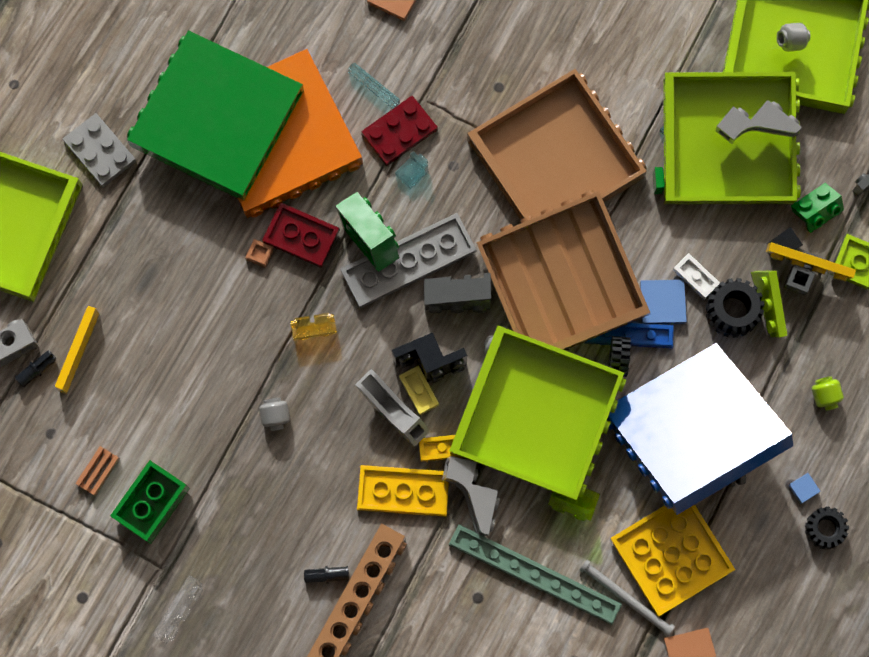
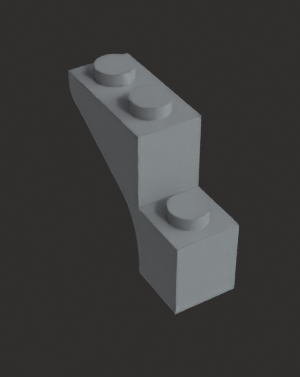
[715,100,802,144]
[355,369,430,447]
[442,456,500,536]

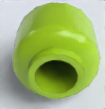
[811,376,844,411]

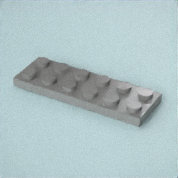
[340,213,477,308]

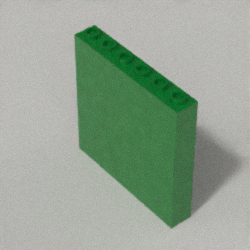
[127,30,304,200]

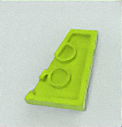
[751,271,788,338]

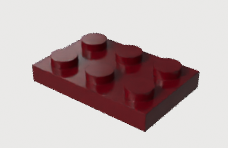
[361,95,438,166]
[262,203,340,268]

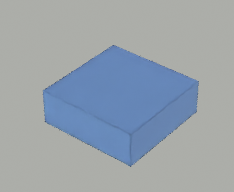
[788,473,821,504]

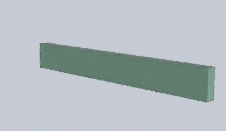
[449,524,622,625]

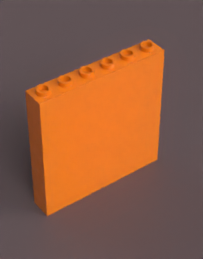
[237,49,363,218]

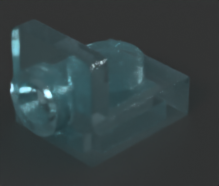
[395,151,428,189]

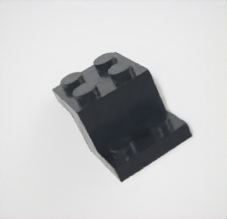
[392,332,468,383]

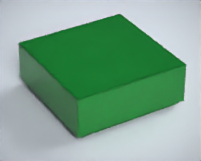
[652,167,665,194]

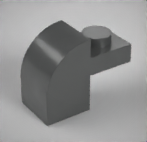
[784,248,820,296]

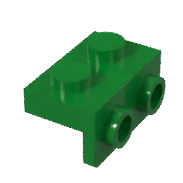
[791,183,844,233]

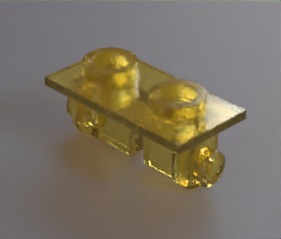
[290,313,337,340]

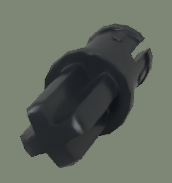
[15,350,56,387]
[304,566,349,584]

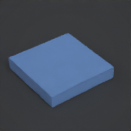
[640,280,687,324]

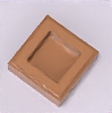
[245,239,274,268]

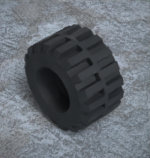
[706,278,765,338]

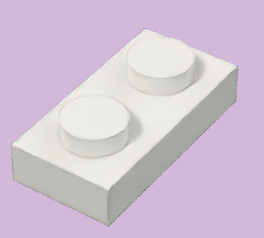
[673,253,720,300]

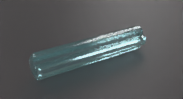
[348,63,400,109]

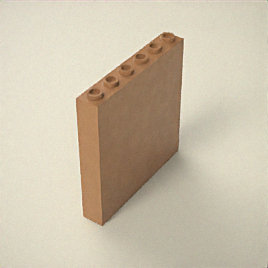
[467,69,647,220]

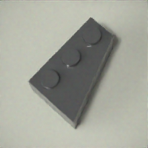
[424,273,491,313]

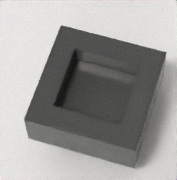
[852,173,869,197]

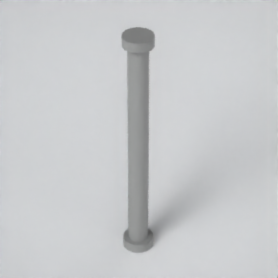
[579,560,675,637]

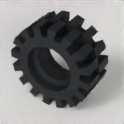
[609,336,631,377]
[805,507,849,549]

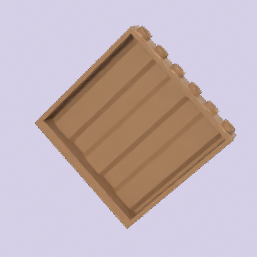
[476,190,651,350]

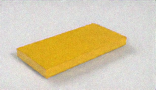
[357,465,449,517]

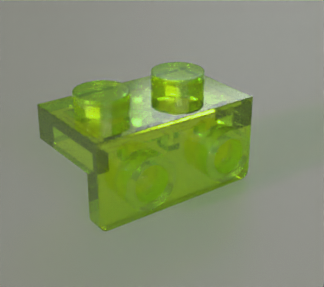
[548,488,600,521]

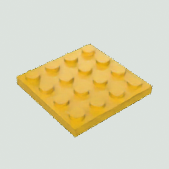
[610,505,736,617]

